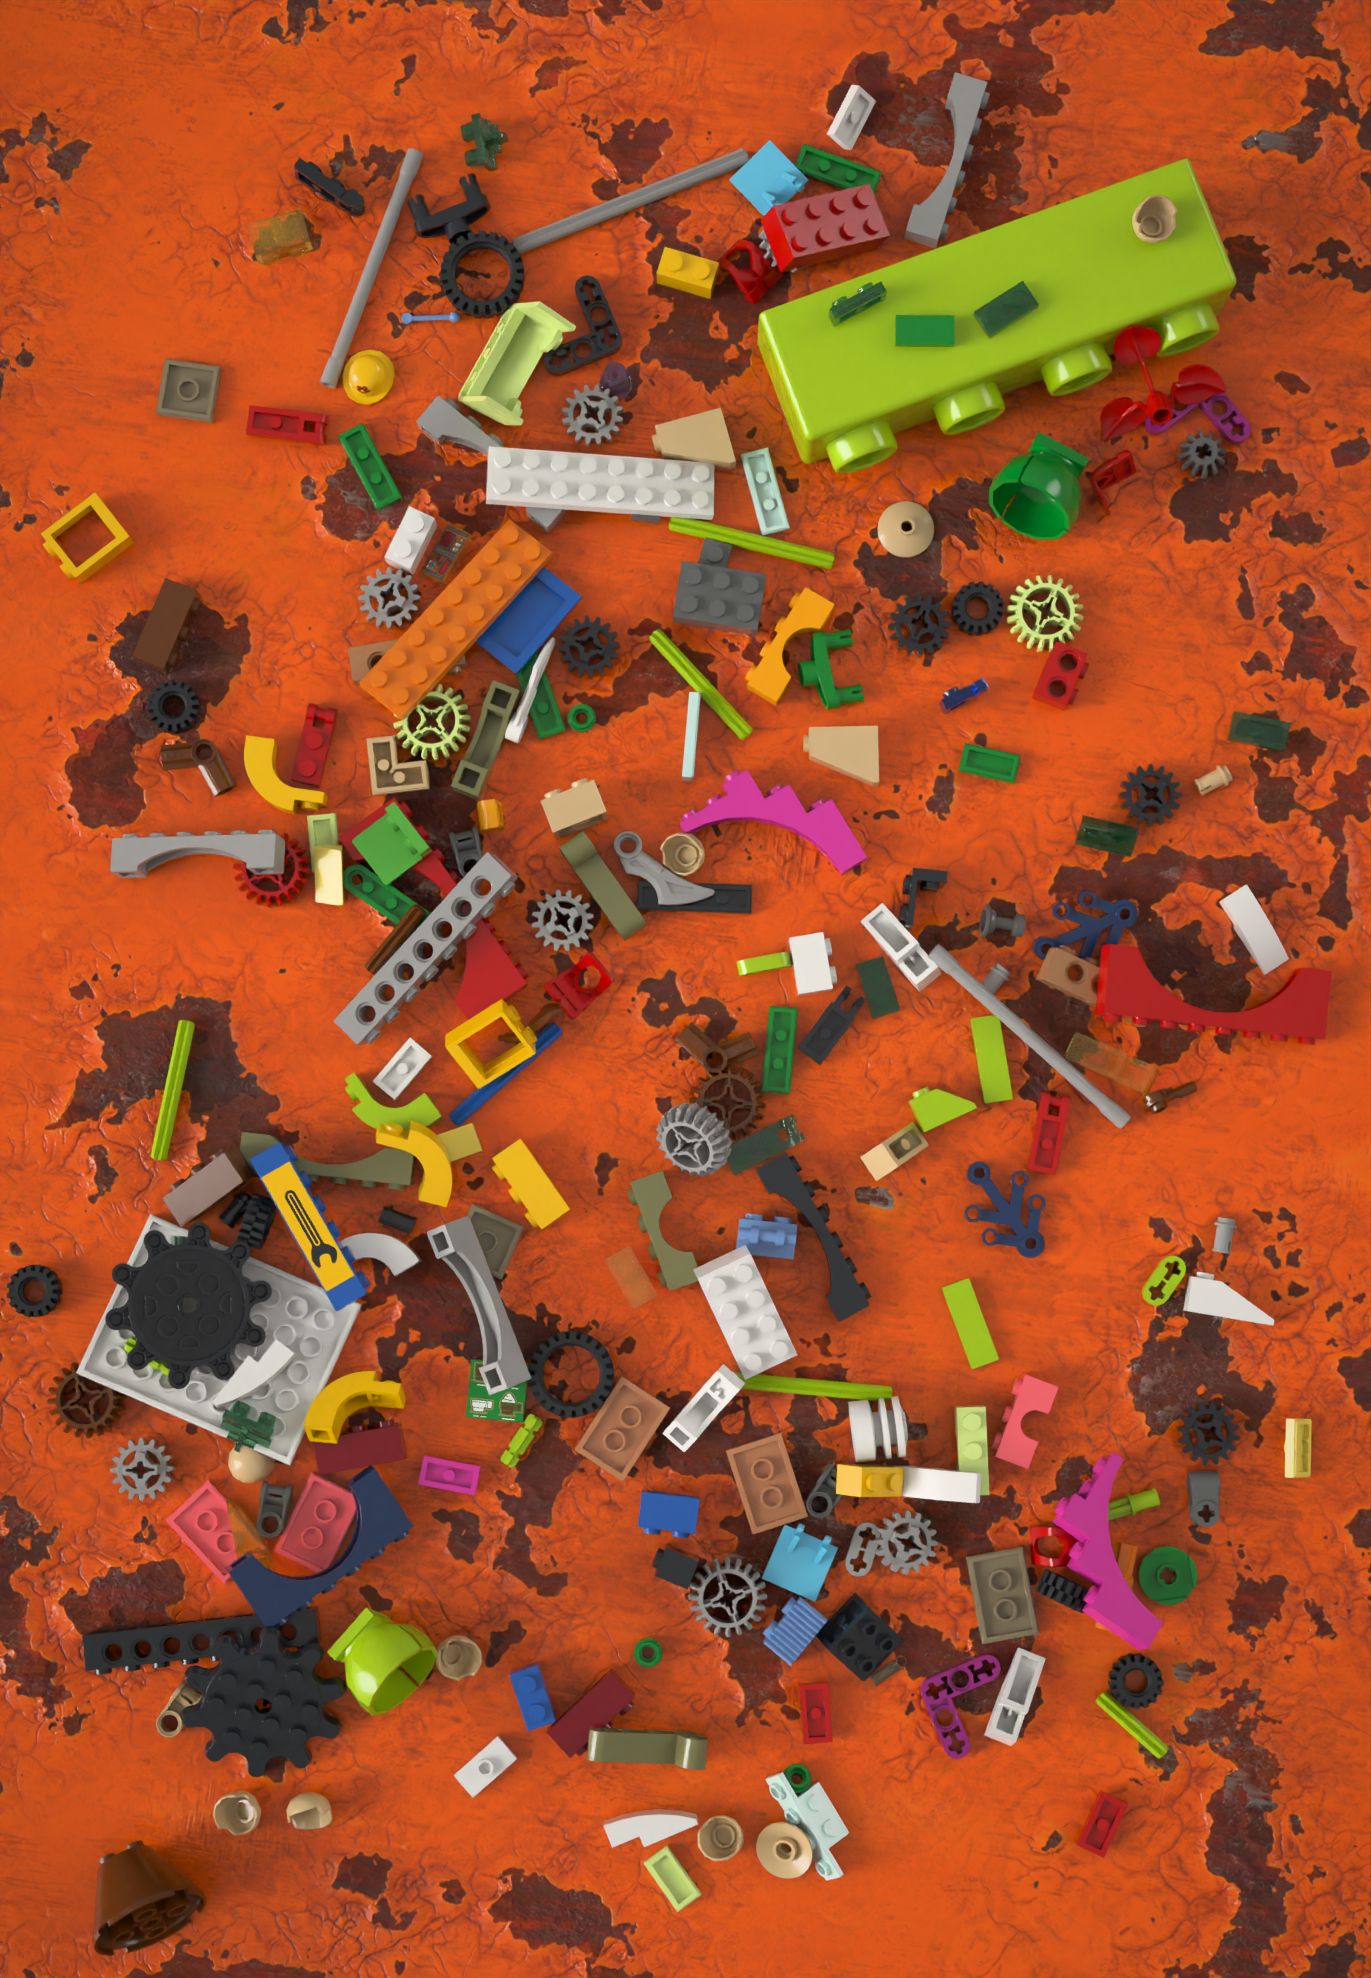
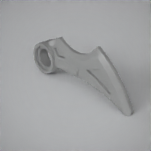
[614,831,715,905]

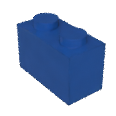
[638,1490,700,1538]
[509,1661,557,1731]

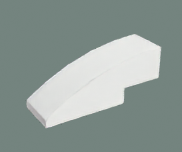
[1219,884,1289,975]
[861,903,941,992]
[212,1339,296,1408]
[897,1466,981,1503]
[984,1648,1046,1746]
[603,1809,698,1848]

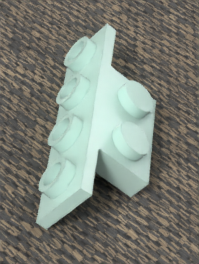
[765,1772,849,1881]

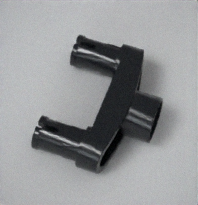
[407,173,490,244]

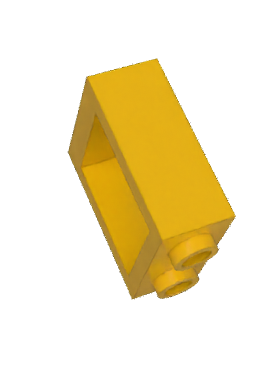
[41,493,134,584]
[445,999,537,1089]

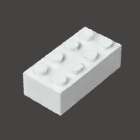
[693,1245,797,1380]

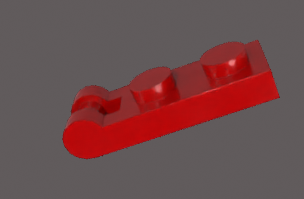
[246,405,329,446]
[291,703,337,787]
[1027,1091,1070,1175]

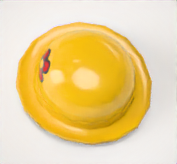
[342,350,395,405]

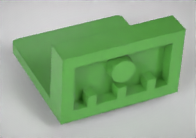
[352,802,432,885]

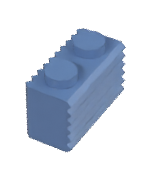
[762,1596,828,1666]

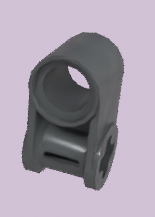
[449,826,483,878]
[805,1461,844,1518]
[1187,1470,1220,1527]
[257,1480,293,1538]

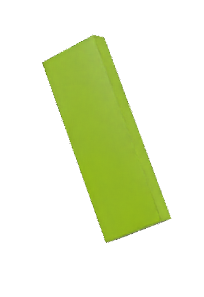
[970,1015,1013,1104]
[941,1278,999,1370]

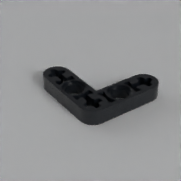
[544,275,622,376]

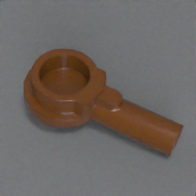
[1142,1081,1197,1114]

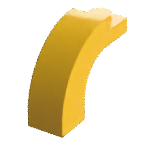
[244,735,328,814]
[376,1120,452,1208]
[304,1371,406,1444]

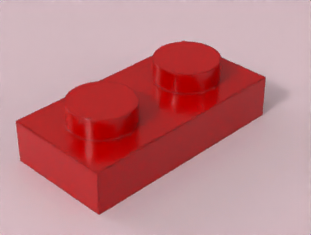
[799,1681,833,1744]
[1076,1790,1128,1858]

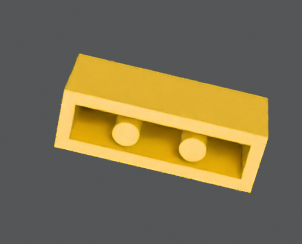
[492,1138,571,1230]

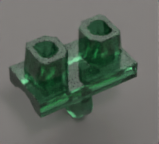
[461,113,508,171]
[221,1400,276,1453]

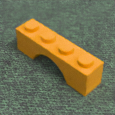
[745,587,835,706]

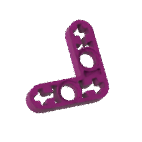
[1144,393,1251,445]
[920,1653,1001,1759]

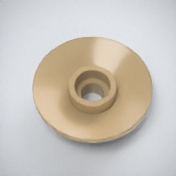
[878,501,934,558]
[756,1822,813,1879]

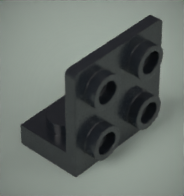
[899,868,948,931]
[816,1593,903,1681]

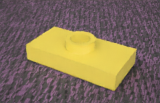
[1284,1418,1312,1478]

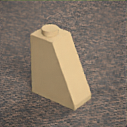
[651,408,736,470]
[803,726,879,787]

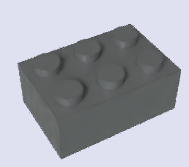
[673,561,766,636]

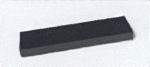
[637,881,752,914]

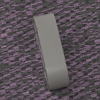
[845,1521,880,1577]

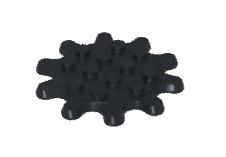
[105,1222,272,1389]
[181,1626,347,1777]

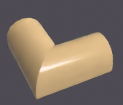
[366,735,430,796]

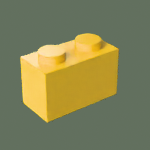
[657,247,719,299]
[836,1464,904,1497]

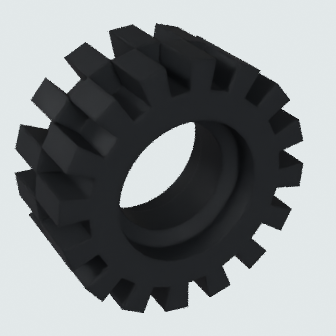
[951,581,1004,636]
[147,680,202,734]
[237,1193,277,1250]
[6,1265,63,1317]
[1035,1569,1089,1613]
[1108,1653,1163,1709]

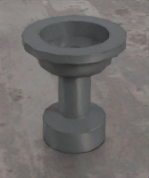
[979,904,1025,938]

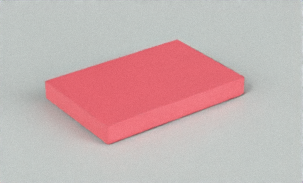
[273,1472,356,1573]
[166,1480,268,1584]

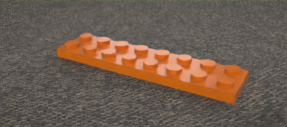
[359,519,553,721]

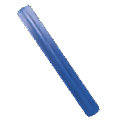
[449,1022,563,1126]

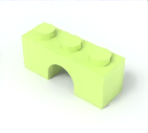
[954,1405,989,1495]

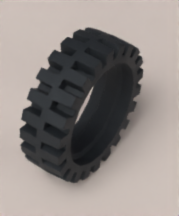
[441,231,525,319]
[529,1331,614,1418]

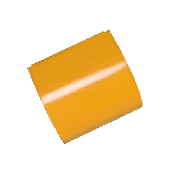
[477,799,505,832]

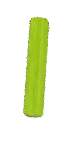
[1096,1691,1169,1759]

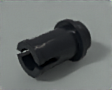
[219,1190,252,1228]
[378,1205,417,1235]

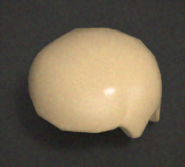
[1132,195,1177,244]
[660,832,705,876]
[228,1443,275,1483]
[435,1635,482,1681]
[213,1790,261,1836]
[286,1792,332,1830]
[697,1815,744,1861]

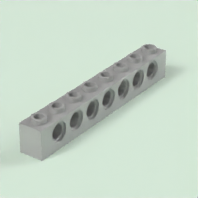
[334,852,518,1045]

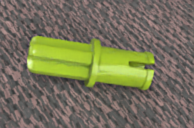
[1108,1488,1160,1520]

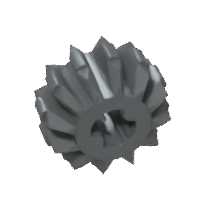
[1177,430,1227,479]

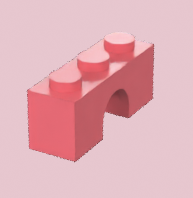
[991,1373,1059,1469]

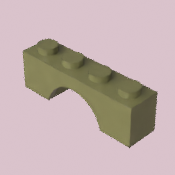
[451,680,521,801]
[627,1170,698,1291]

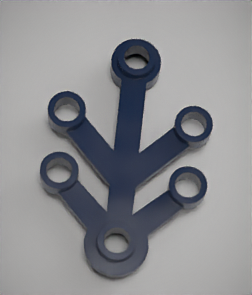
[1032,890,1138,969]
[964,1162,1046,1258]

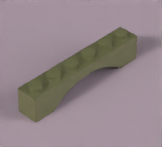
[240,1132,416,1191]

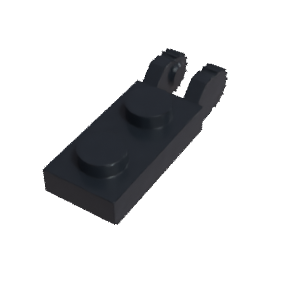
[294,158,365,218]
[797,985,866,1065]

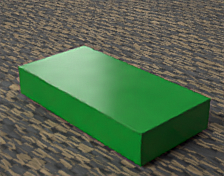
[895,315,954,347]
[958,743,1021,784]

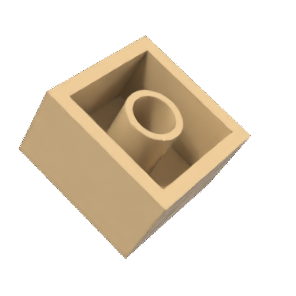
[541,778,608,840]

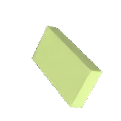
[307,813,339,873]
[644,1845,701,1912]

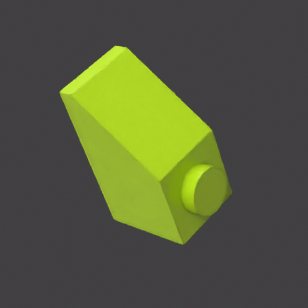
[909,1086,977,1133]

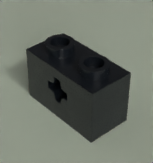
[652,1543,699,1589]

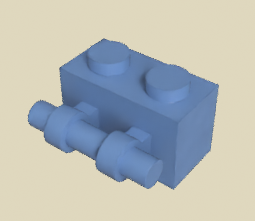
[736,1213,797,1259]

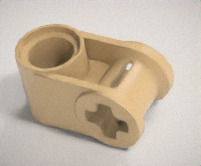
[156,1679,202,1737]

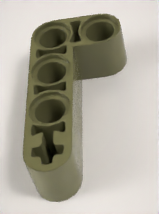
[559,831,648,941]
[587,1728,708,1770]

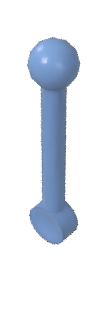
[401,311,460,325]

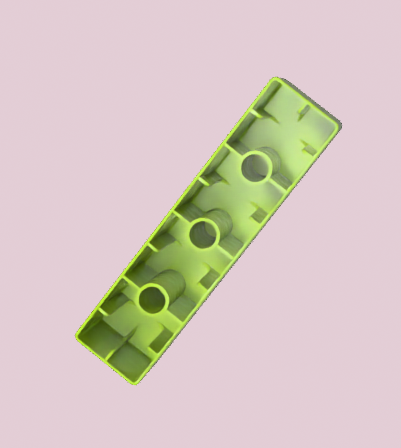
[757,158,1236,474]

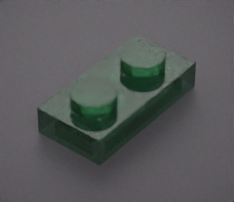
[973,281,1039,339]
[829,282,887,327]
[1227,711,1290,752]
[1075,815,1139,857]
[855,956,900,1019]

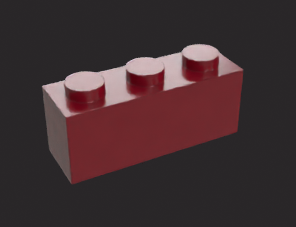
[313,1419,407,1475]
[546,1668,635,1758]

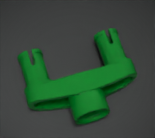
[798,629,864,710]

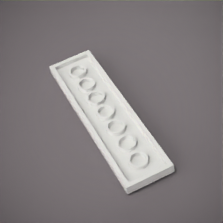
[486,446,715,520]

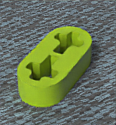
[736,952,792,976]
[1142,1256,1186,1305]

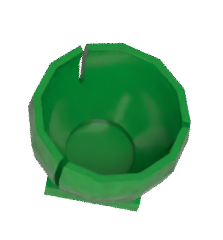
[989,432,1089,540]

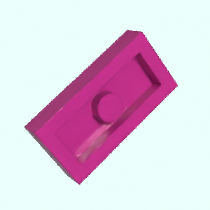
[418,1455,481,1495]

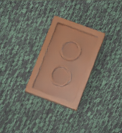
[574,1376,670,1481]
[726,1432,808,1534]

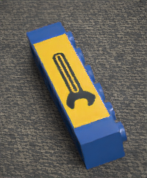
[250,1142,370,1311]

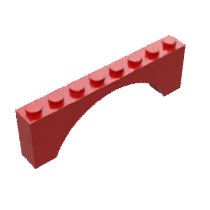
[338,797,529,1020]
[1095,944,1331,1045]

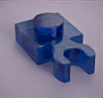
[939,678,989,714]

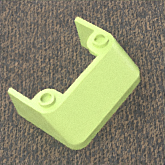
[458,301,576,425]

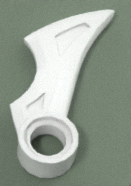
[505,637,556,743]

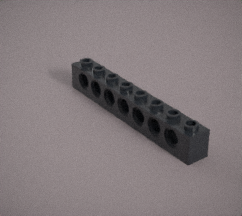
[82,1606,322,1675]

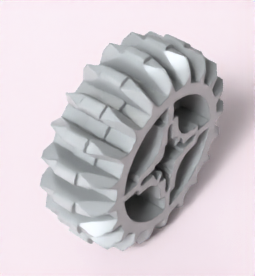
[656,1102,733,1177]
[688,1557,767,1637]

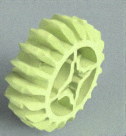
[1006,575,1084,652]
[393,684,471,761]

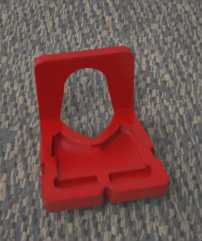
[717,239,783,304]
[1090,449,1136,515]
[544,952,614,1020]
[1030,1525,1081,1567]

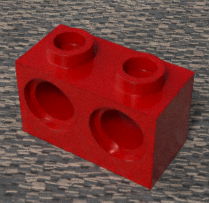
[1032,641,1089,711]

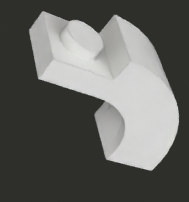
[340,1233,422,1276]
[662,1364,745,1452]

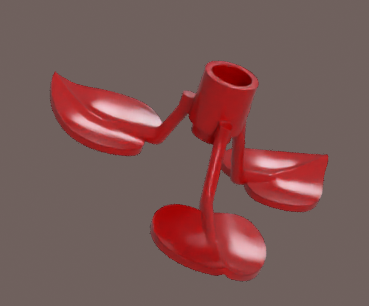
[1100,325,1226,442]

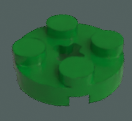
[1137,1545,1197,1605]

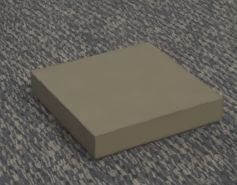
[156,358,222,424]
[466,1204,525,1280]

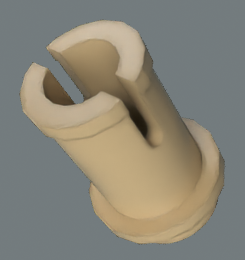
[1194,765,1233,796]

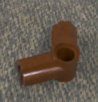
[161,739,237,797]
[675,1022,759,1074]

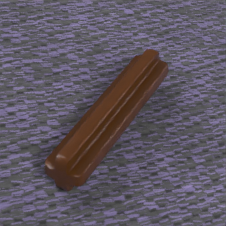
[365,904,426,975]

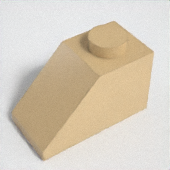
[860,1122,929,1181]

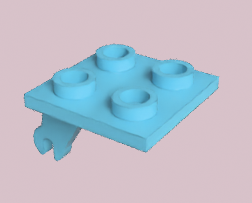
[729,140,809,216]
[762,1523,838,1602]

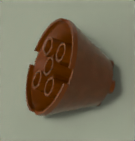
[92,1840,207,1956]

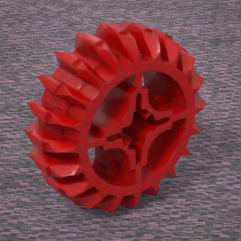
[233,830,311,908]

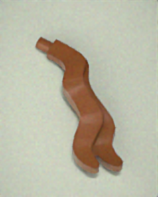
[498,1003,565,1043]

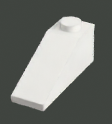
[1183,1272,1274,1326]

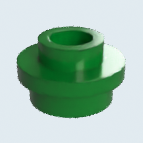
[567,704,596,733]
[634,1638,663,1668]
[783,1764,812,1794]

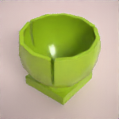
[327,1608,438,1716]

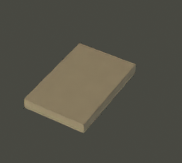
[965,1546,1040,1644]

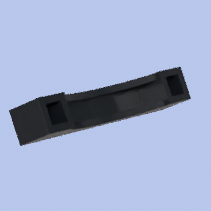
[755,1153,872,1322]

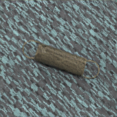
[865,1656,906,1690]

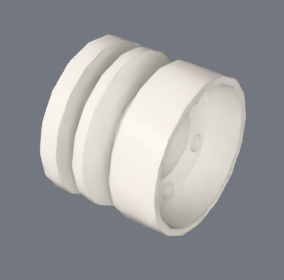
[848,1396,908,1463]

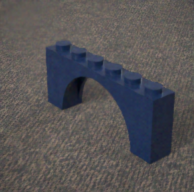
[225,1466,413,1628]

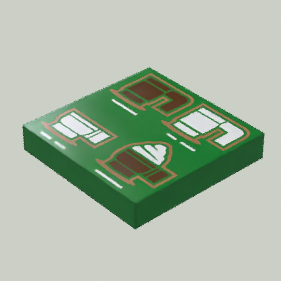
[465,1359,529,1423]

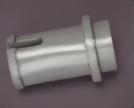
[981,963,1010,995]
[1212,1217,1237,1254]

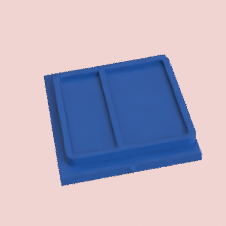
[476,567,582,675]

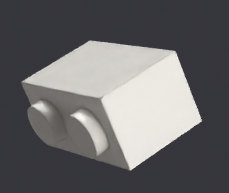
[385,506,438,576]
[789,932,837,996]

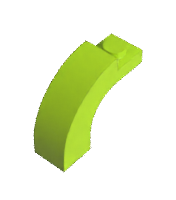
[345,1073,444,1130]

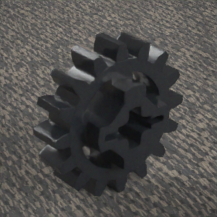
[888,594,950,658]
[558,616,620,679]
[1118,764,1182,827]
[1176,1402,1240,1465]

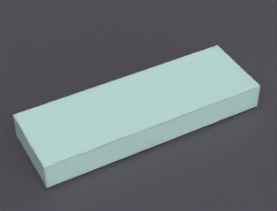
[741,447,790,537]
[682,692,701,781]

